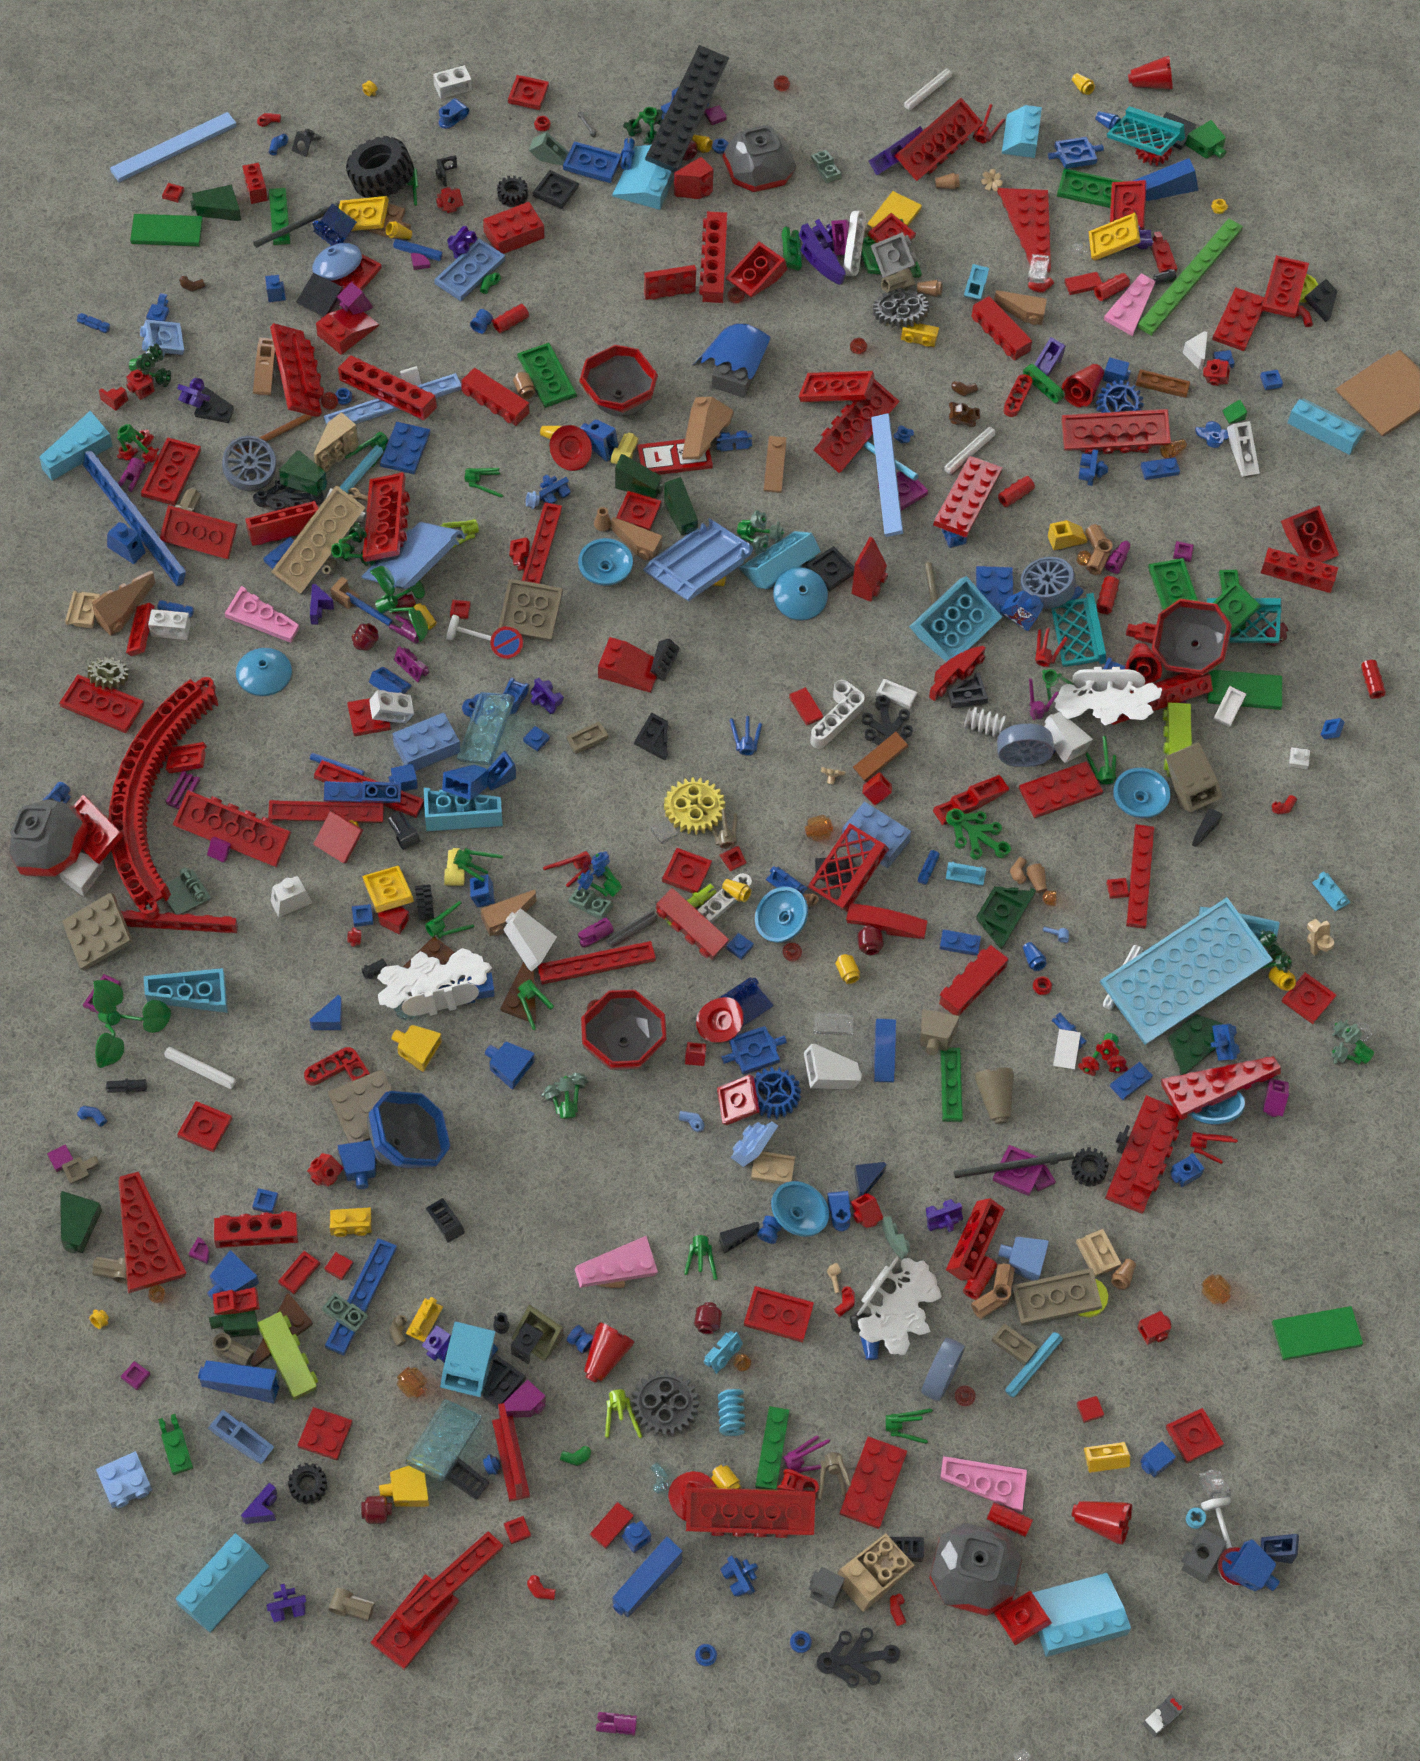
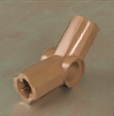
[1085,524,1113,575]
[971,1263,1015,1319]

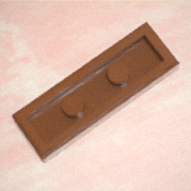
[1135,369,1191,398]
[853,732,909,782]

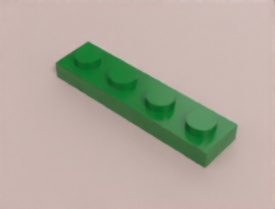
[269,188,291,245]
[755,1406,790,1490]

